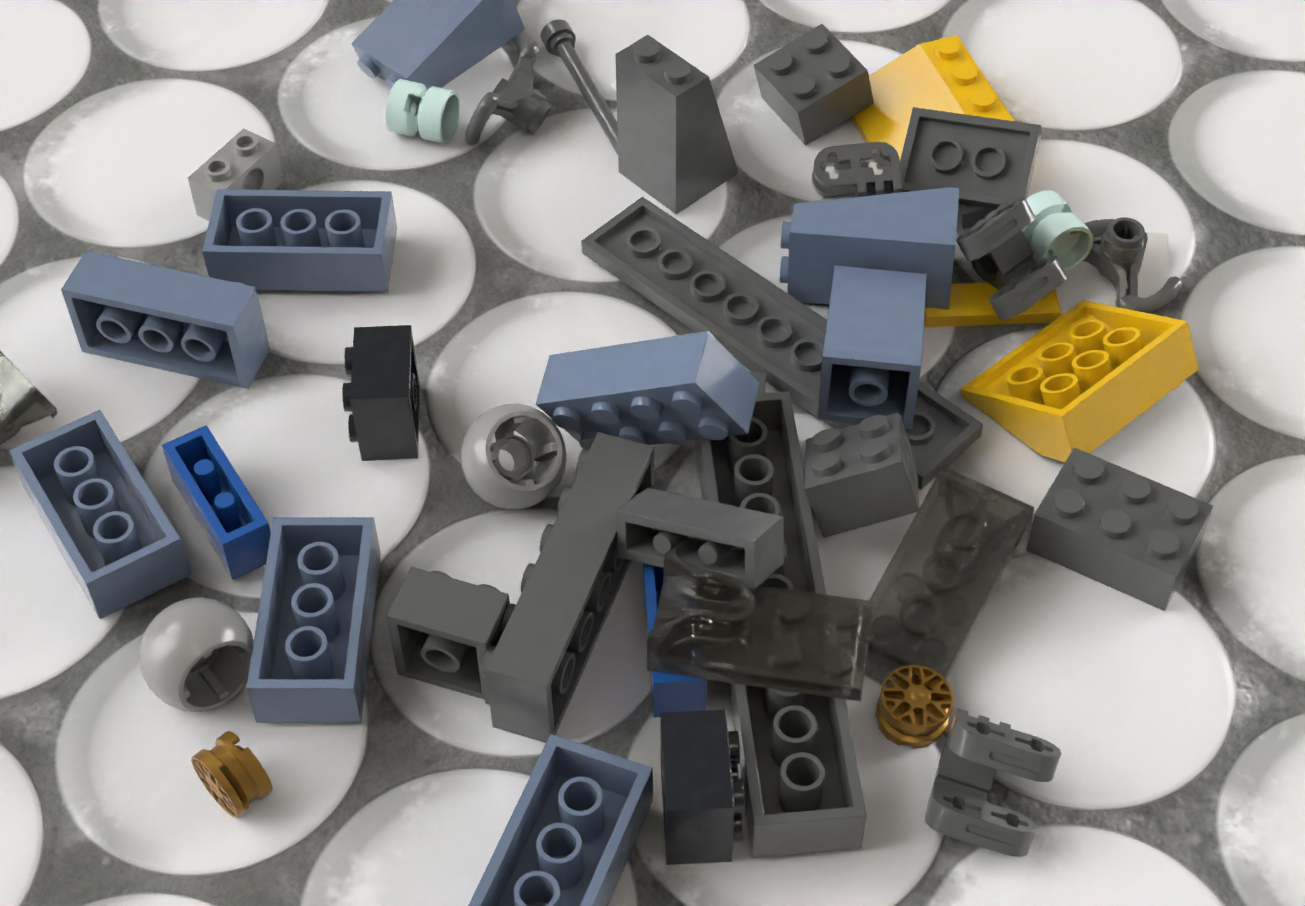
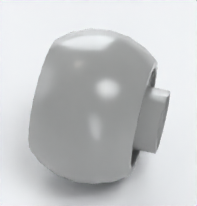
[460,404,567,509]
[139,597,254,712]

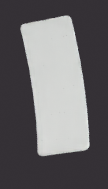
[1138,232,1170,304]

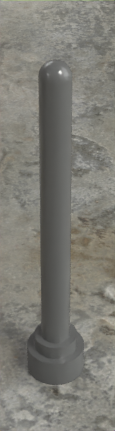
[540,19,618,155]

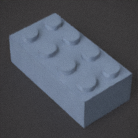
[202,189,397,292]
[61,251,270,389]
[536,331,760,450]
[9,410,192,619]
[246,517,381,723]
[468,734,653,906]

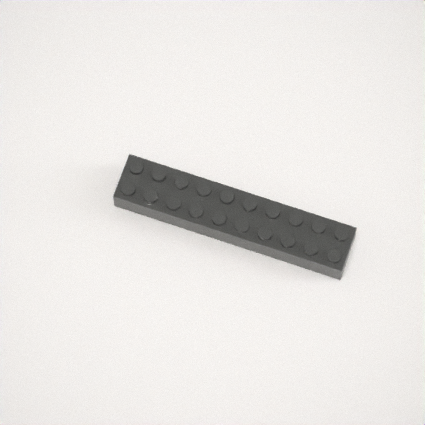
[694,391,867,858]

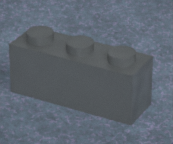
[616,488,784,589]

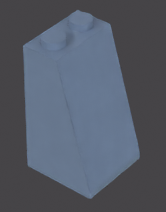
[351,0,525,90]
[780,187,959,310]
[817,265,927,430]

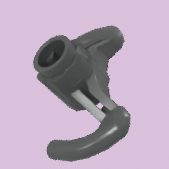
[465,41,552,145]
[1082,217,1183,314]

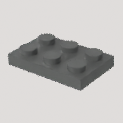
[900,107,1042,209]

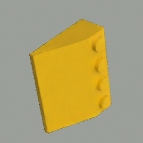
[851,35,1014,159]
[960,300,1199,462]

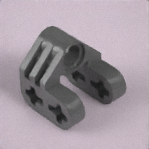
[811,142,902,198]
[956,197,1068,320]
[925,708,1062,857]

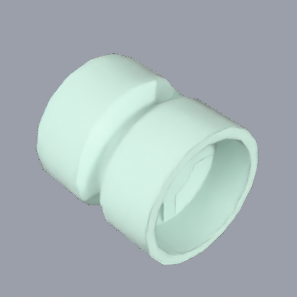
[386,79,460,144]
[1022,190,1093,272]

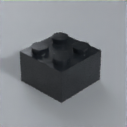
[342,325,420,461]
[660,710,744,865]

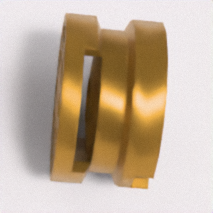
[875,665,954,749]
[191,731,273,818]

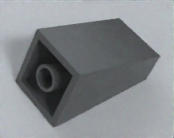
[615,35,737,215]

